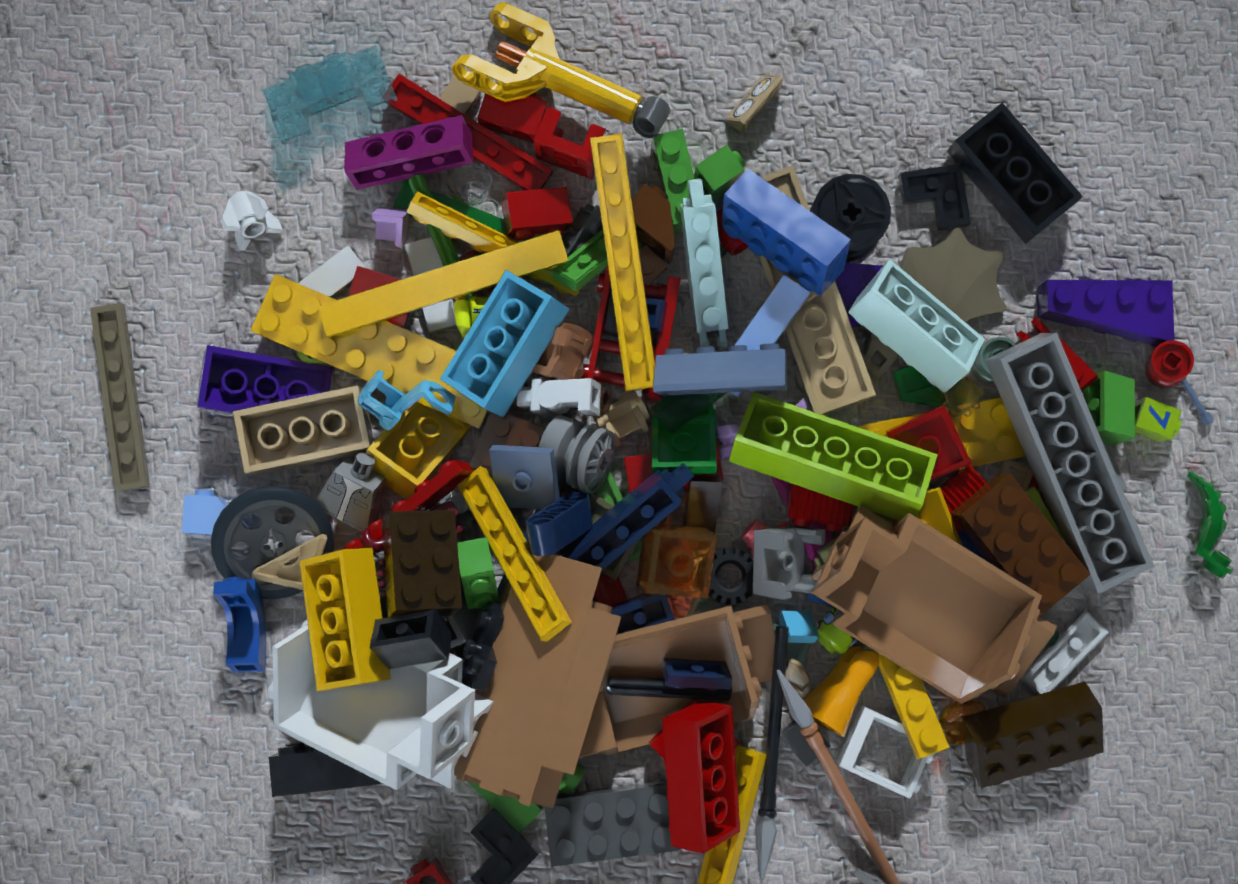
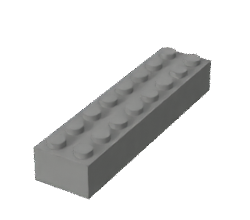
[985,332,1154,594]

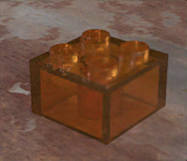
[636,523,717,599]

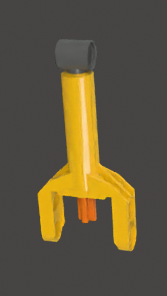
[451,2,671,138]

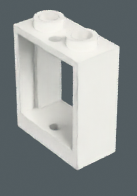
[835,705,935,799]

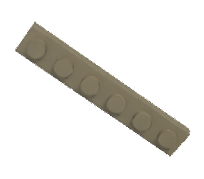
[90,303,150,492]

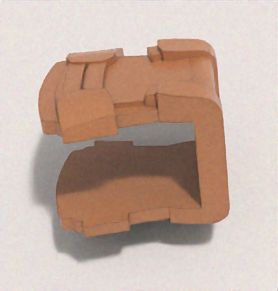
[532,323,593,380]

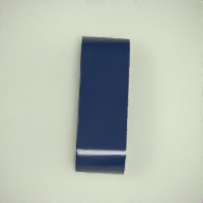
[526,492,593,556]

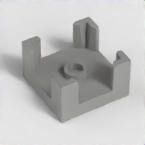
[753,525,825,600]

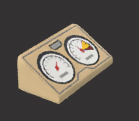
[725,75,783,133]

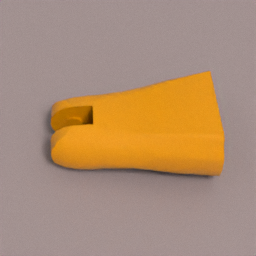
[804,645,879,738]

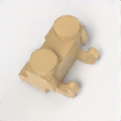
[592,391,650,448]

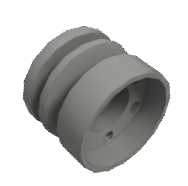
[539,415,615,494]

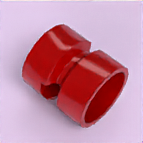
[1145,340,1194,389]

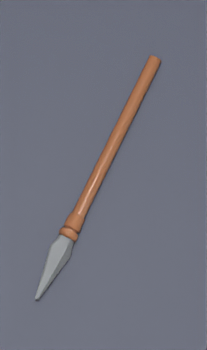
[777,670,900,884]

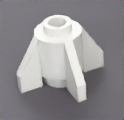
[220,191,282,250]

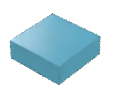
[778,611,819,643]

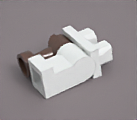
[517,378,610,421]

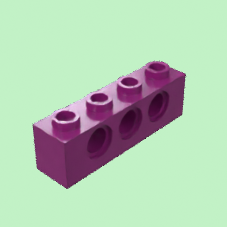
[344,115,473,190]

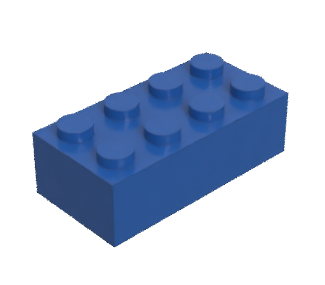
[722,169,851,297]

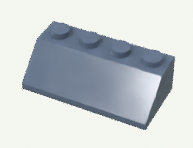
[653,343,788,396]

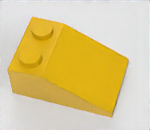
[366,402,472,500]

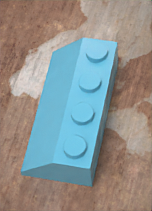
[440,270,570,418]

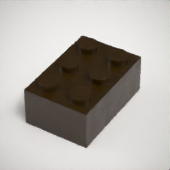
[382,510,462,617]

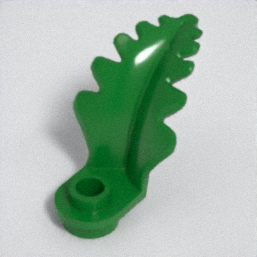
[1187,472,1234,579]

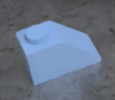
[181,489,250,535]

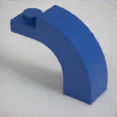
[213,577,266,673]

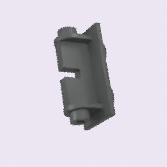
[562,203,603,257]

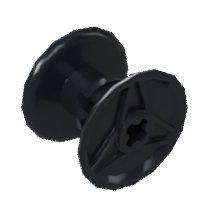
[810,174,891,263]

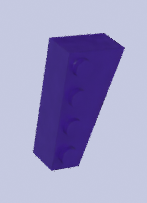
[1037,280,1174,347]

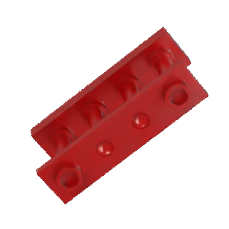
[581,266,681,404]

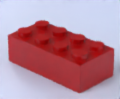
[662,701,740,854]

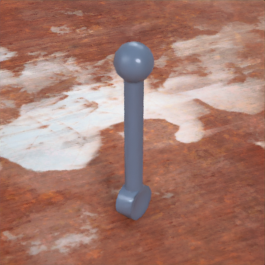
[1181,378,1214,425]

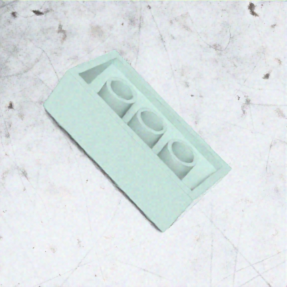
[848,259,985,393]

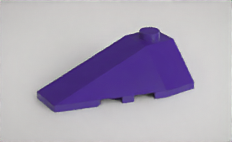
[197,345,333,413]

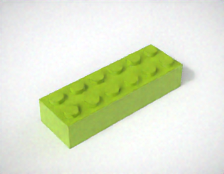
[729,392,938,521]

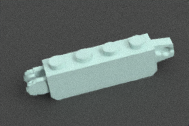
[680,179,728,350]

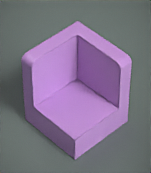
[372,206,409,248]

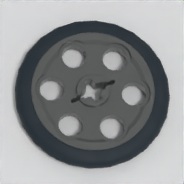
[211,486,334,599]

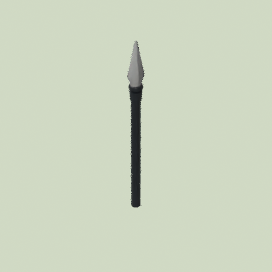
[755,626,789,879]

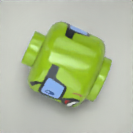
[815,607,858,654]

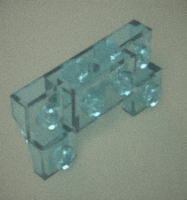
[263,45,398,145]

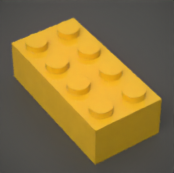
[300,548,391,691]

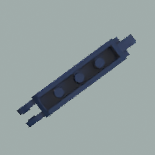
[561,463,694,571]

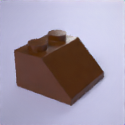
[632,183,675,265]

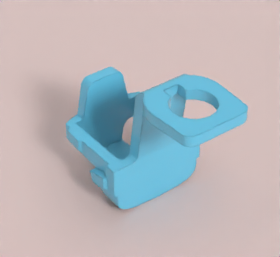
[357,370,455,431]

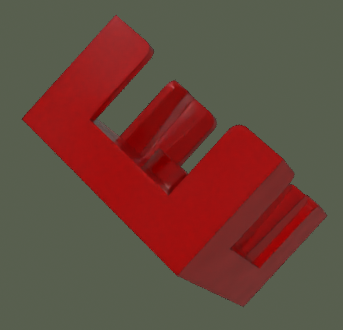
[533,106,606,180]

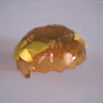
[938,699,987,746]

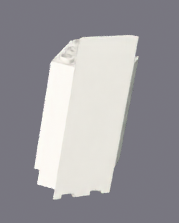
[268,620,494,790]

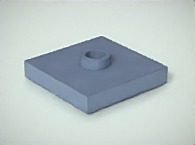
[489,445,560,510]

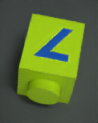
[1135,397,1182,443]

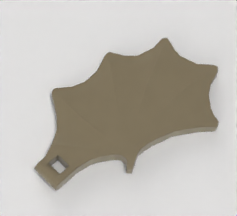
[862,228,1007,380]

